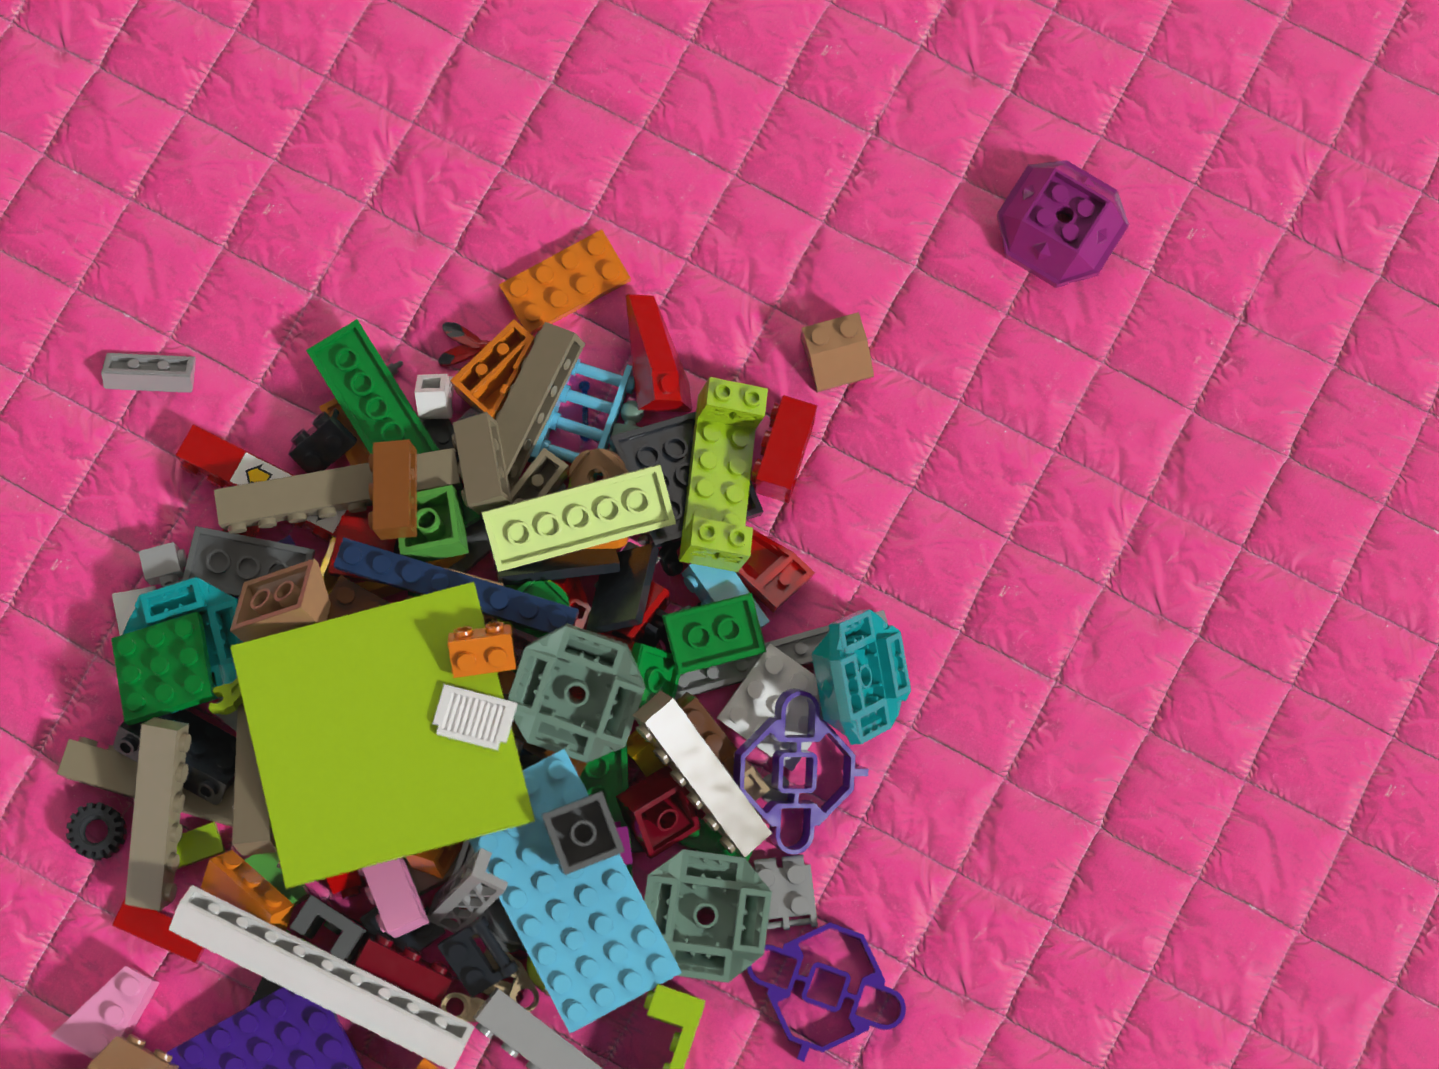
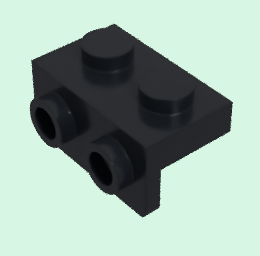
[288,408,357,473]

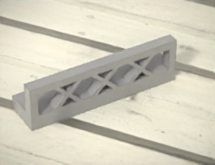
[427,848,508,933]

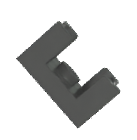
[290,895,369,964]

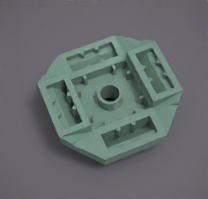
[507,624,646,763]
[644,849,772,983]

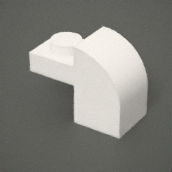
[414,374,454,419]

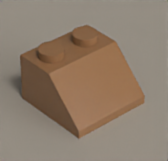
[801,312,874,393]
[87,1034,179,1069]

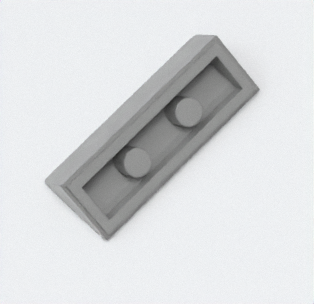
[101,353,196,393]

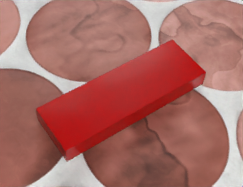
[112,899,205,964]

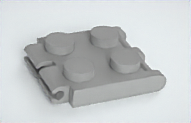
[754,854,818,930]

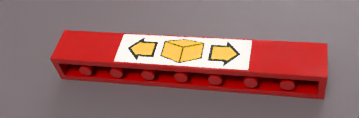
[176,424,400,554]

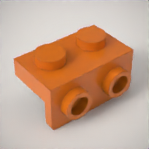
[448,622,516,678]

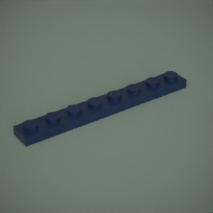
[333,537,579,634]

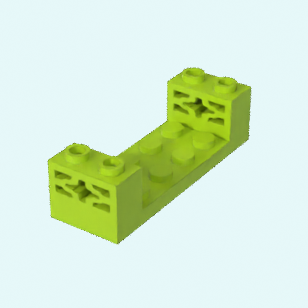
[679,377,768,572]
[644,984,706,1069]

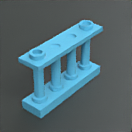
[528,358,635,481]

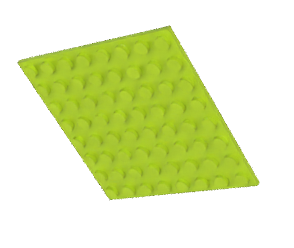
[230,582,535,889]

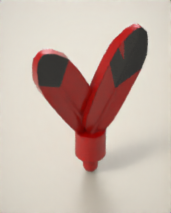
[438,322,491,366]

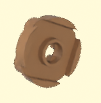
[569,448,629,488]

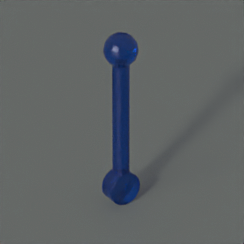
[579,380,590,442]

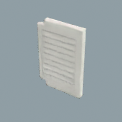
[433,684,518,750]

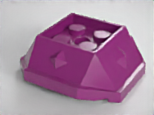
[997,160,1129,288]

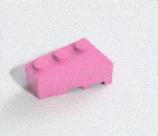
[51,966,160,1059]

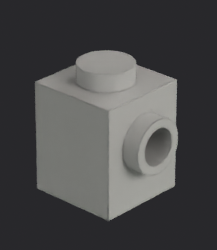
[138,542,187,586]

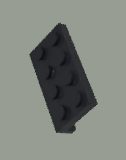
[113,709,236,805]

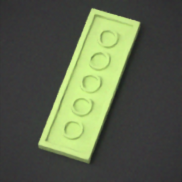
[482,464,676,572]

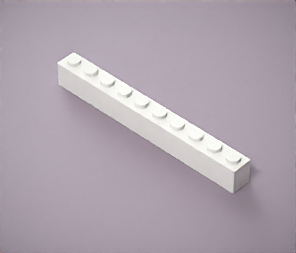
[169,885,475,1069]

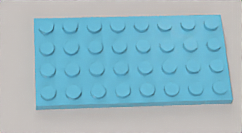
[469,749,682,1034]

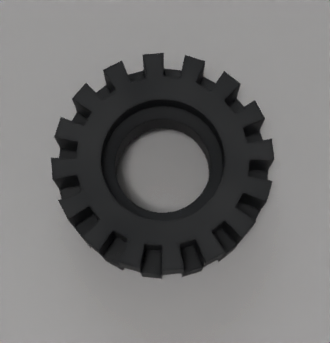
[66,802,127,860]

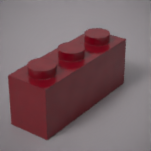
[352,933,453,1008]

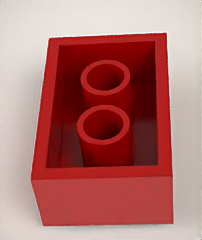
[751,395,818,503]

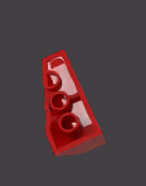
[625,294,692,412]

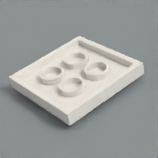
[717,643,823,771]

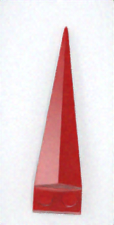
[735,524,815,613]

